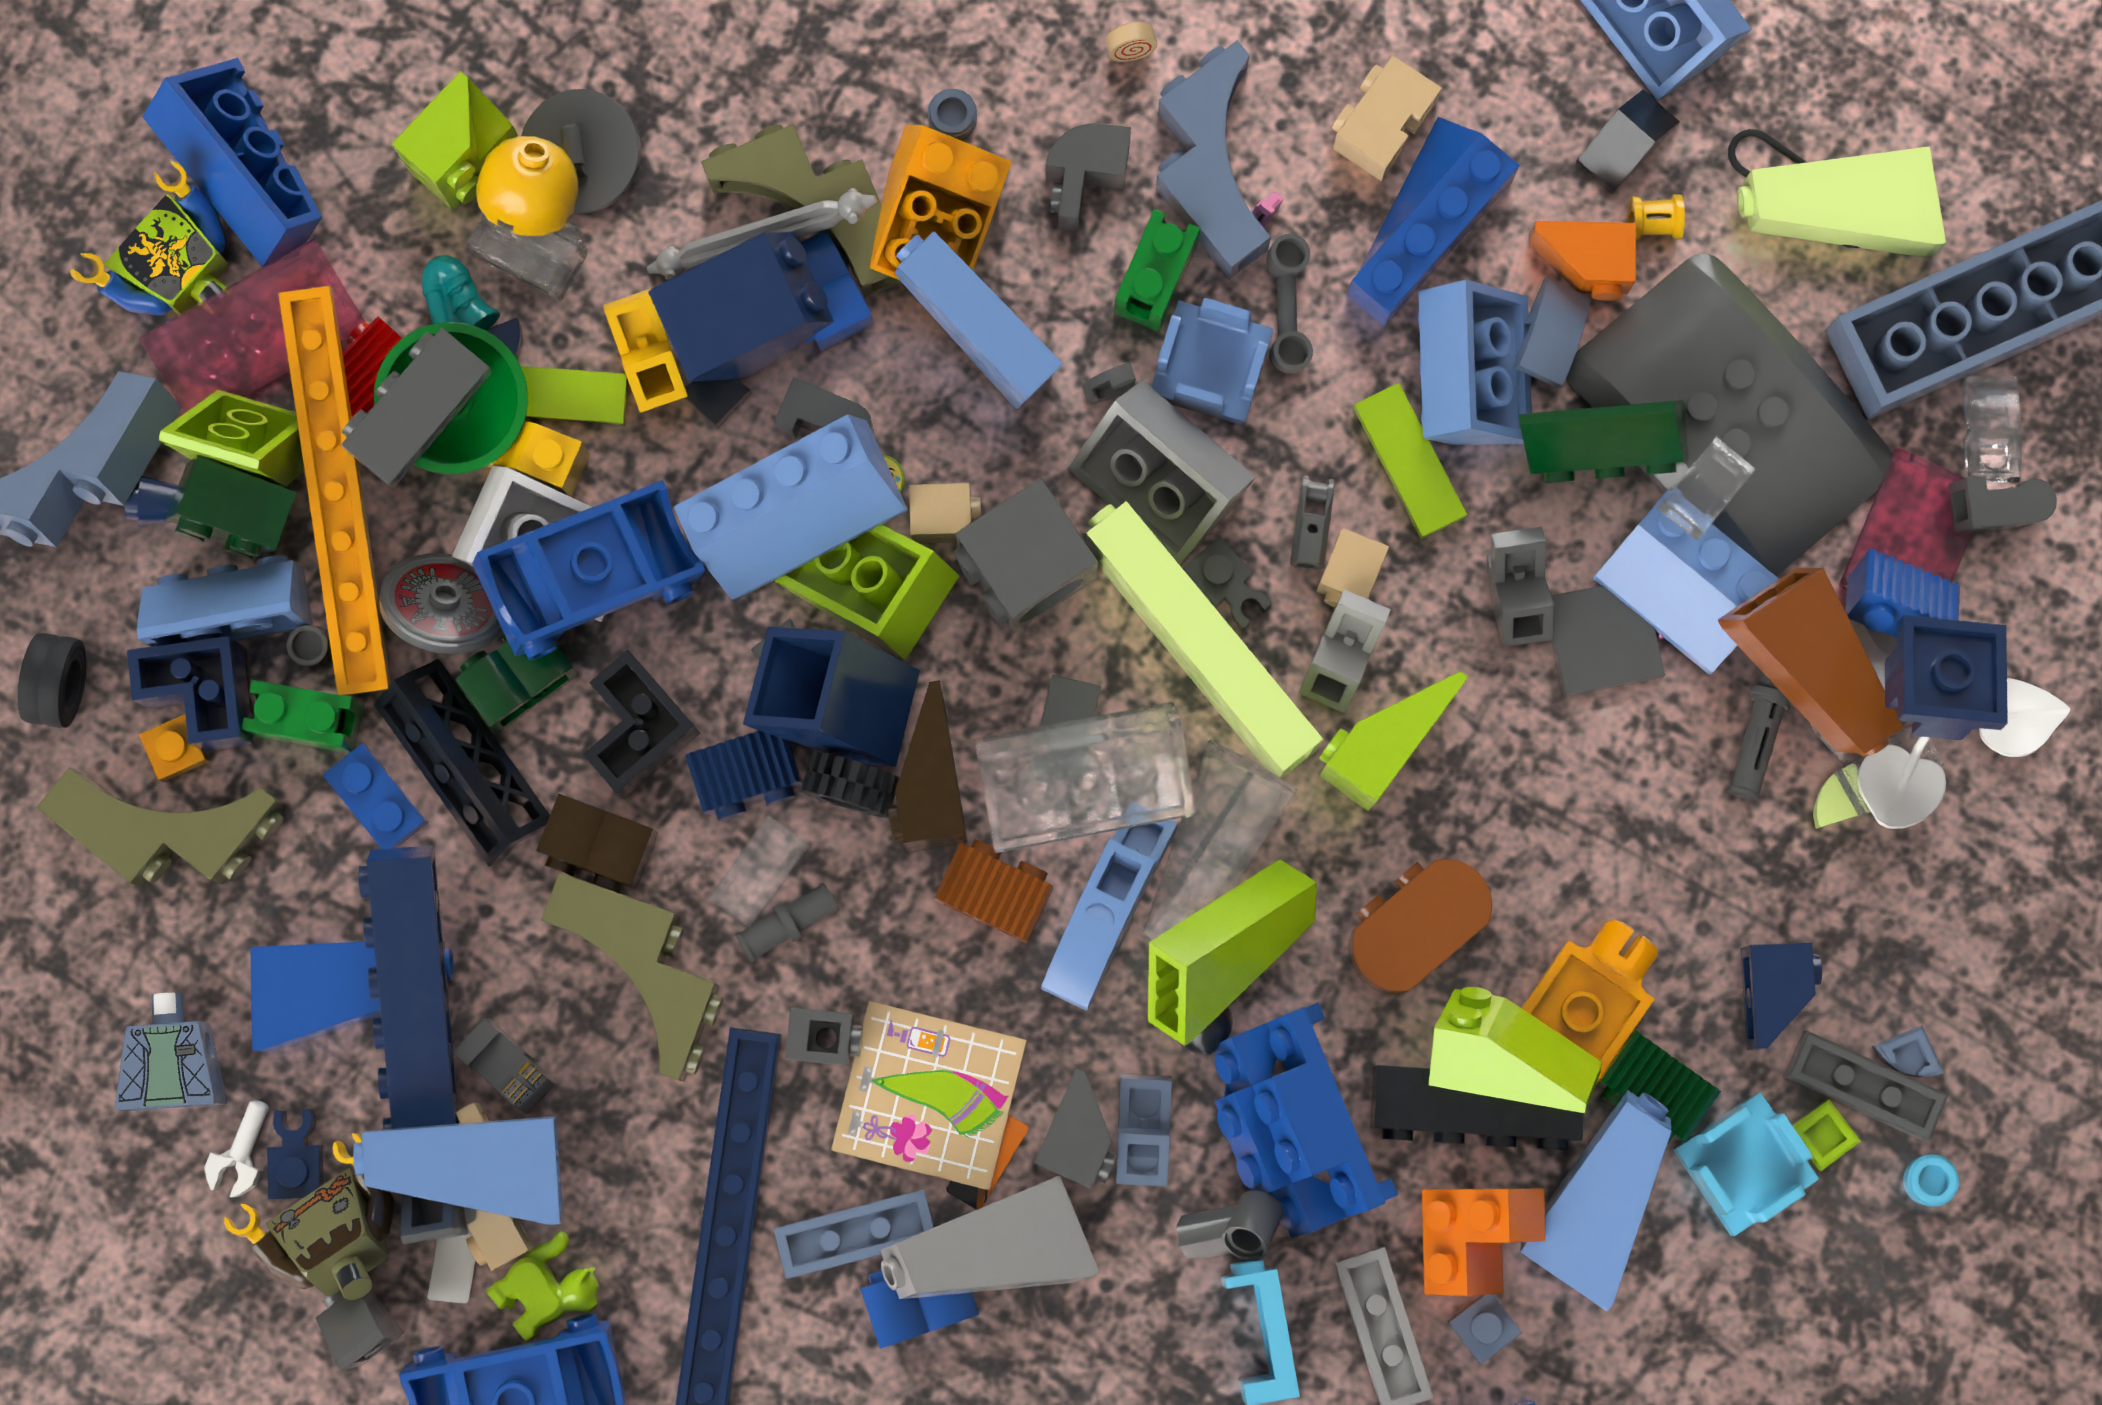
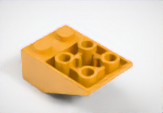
[869,125,1012,280]

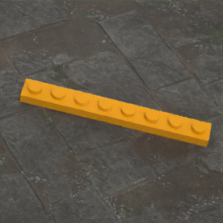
[278,286,391,696]

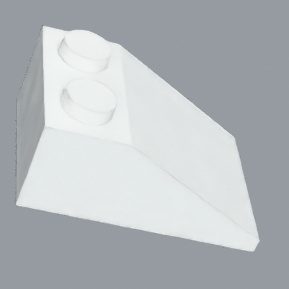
[452,465,604,622]

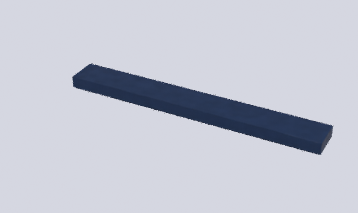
[676,1027,782,1405]

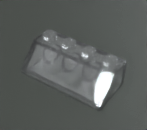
[973,702,1197,853]

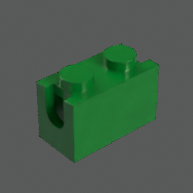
[1114,209,1200,333]
[241,680,364,753]

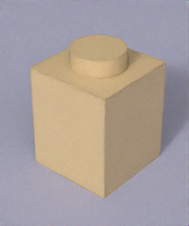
[909,483,982,544]
[1316,528,1389,608]

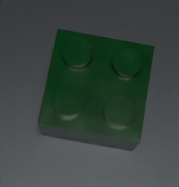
[166,456,297,560]

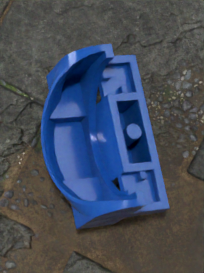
[1215,1002,1398,1239]

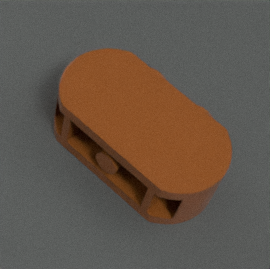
[1349,859,1492,994]

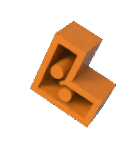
[1422,1188,1546,1296]

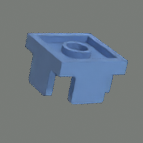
[1152,298,1274,426]

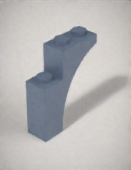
[1156,40,1271,280]
[0,371,182,548]

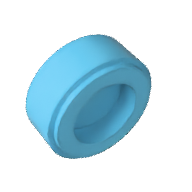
[1903,1154,1959,1206]

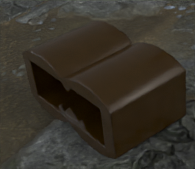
[536,794,658,894]

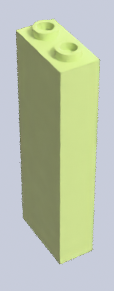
[1086,501,1323,783]

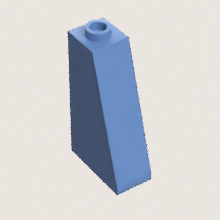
[894,231,1063,410]
[1520,1090,1671,1312]
[353,1116,563,1225]

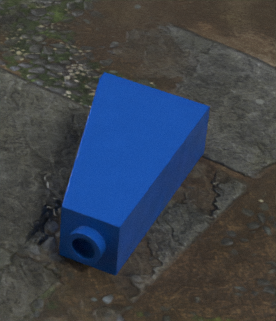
[250,941,454,1052]

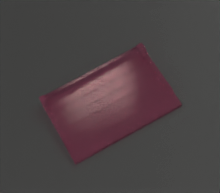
[1839,448,1989,590]

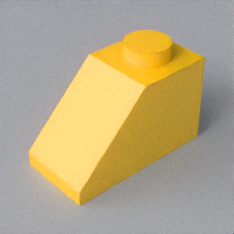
[488,421,590,497]

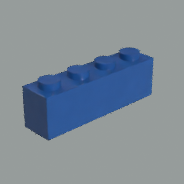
[142,58,322,267]
[1347,117,1520,327]

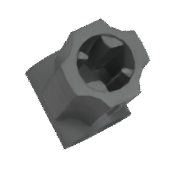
[1176,1190,1283,1261]

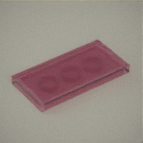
[139,238,366,413]

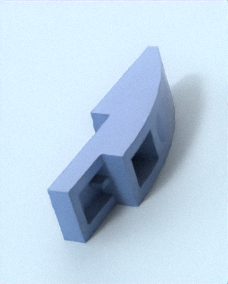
[1041,802,1178,1011]

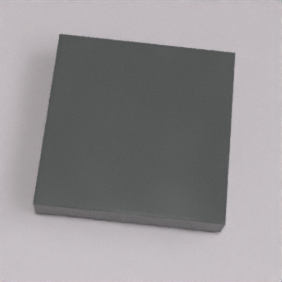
[1551,585,1665,697]

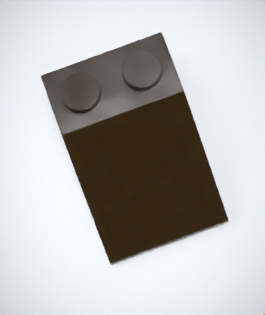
[888,680,968,853]

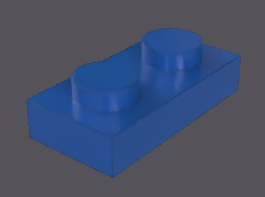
[323,743,428,849]

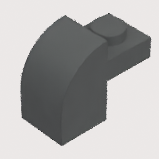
[1045,123,1131,232]
[1487,527,1554,647]

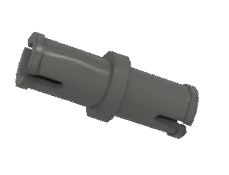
[735,882,839,962]

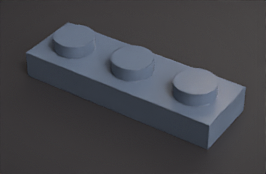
[774,1189,934,1279]

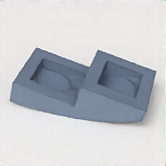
[1513,277,1591,388]
[1116,1074,1172,1186]

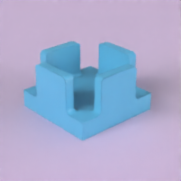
[1672,1092,1819,1236]

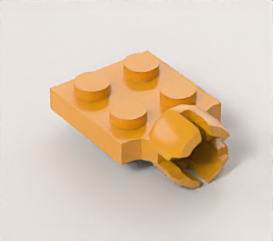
[1521,919,1658,1083]

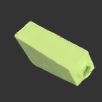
[1737,146,1946,257]

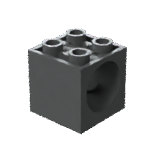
[953,478,1098,634]

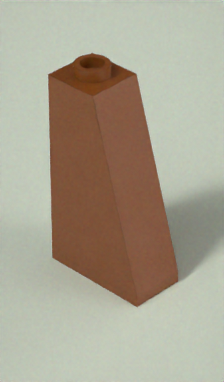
[1718,568,1904,756]

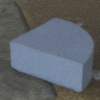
[1872,1025,1944,1077]

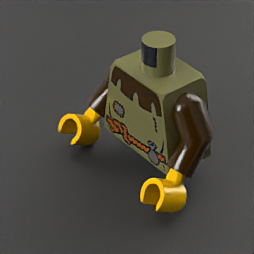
[224,1133,395,1300]

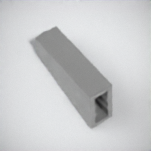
[880,1175,1100,1299]

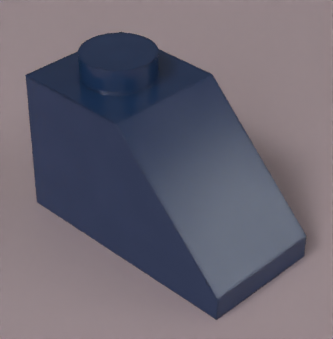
[1740,943,1822,1050]

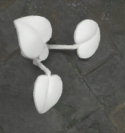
[1849,619,2070,829]

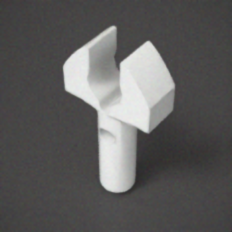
[205,1100,269,1197]

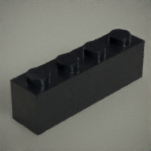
[1370,1065,1584,1151]

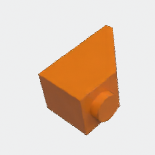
[1529,221,1636,301]

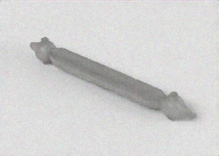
[647,188,877,280]

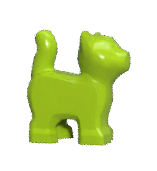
[486,1231,599,1342]

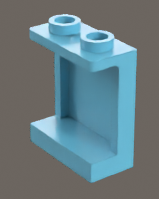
[1221,1259,1300,1405]

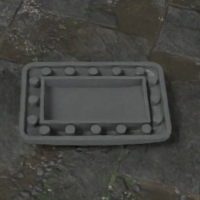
[1566,253,1895,577]

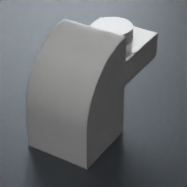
[1298,590,1391,713]

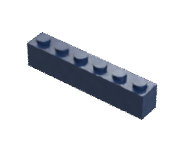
[358,845,460,1129]

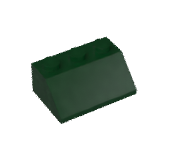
[1519,400,1689,483]

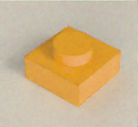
[139,714,210,782]

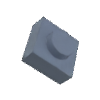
[1447,1294,1522,1364]

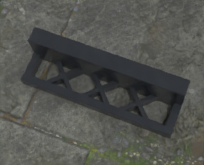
[374,659,550,867]

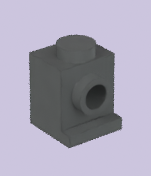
[785,1007,863,1066]

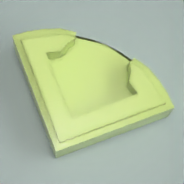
[1813,764,1868,829]

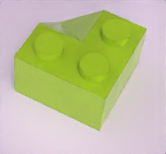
[391,71,518,211]

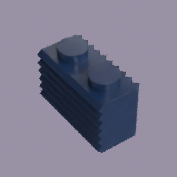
[685,730,803,822]

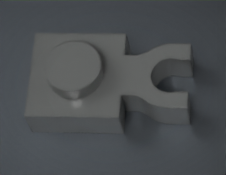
[1182,536,1272,631]

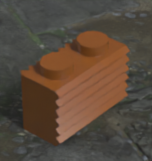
[934,839,1053,944]

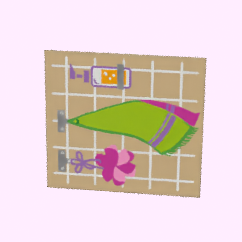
[831,1001,1027,1190]

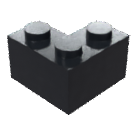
[583,650,701,799]

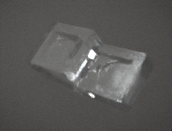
[1962,376,2022,483]

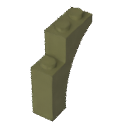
[701,124,902,298]
[36,768,287,887]
[541,872,724,1082]

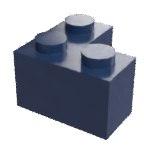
[127,636,254,751]

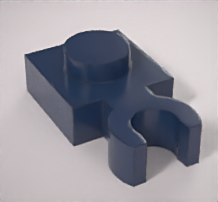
[267,1109,324,1200]

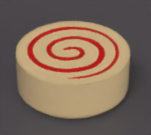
[1105,21,1157,62]

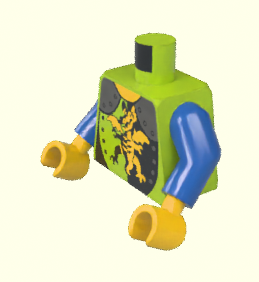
[70,159,234,316]

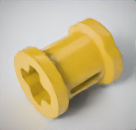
[1627,194,1685,241]

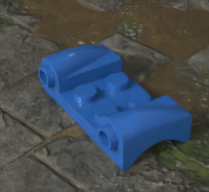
[472,480,705,661]
[399,1314,628,1405]

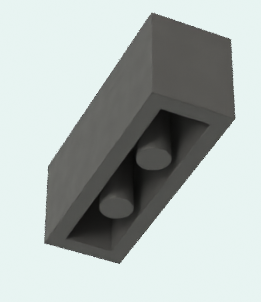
[341,327,492,489]

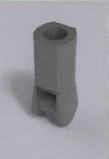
[1290,475,1335,570]

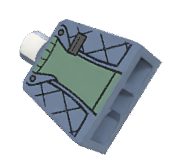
[115,993,227,1111]

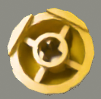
[476,136,579,236]

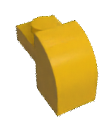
[603,289,688,413]

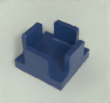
[1885,615,2008,740]

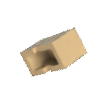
[1332,55,1442,181]

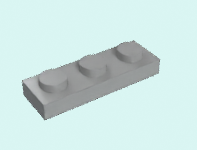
[1334,1247,1434,1405]

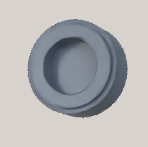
[928,89,977,140]

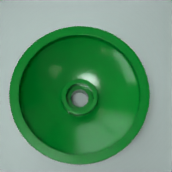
[374,322,528,475]

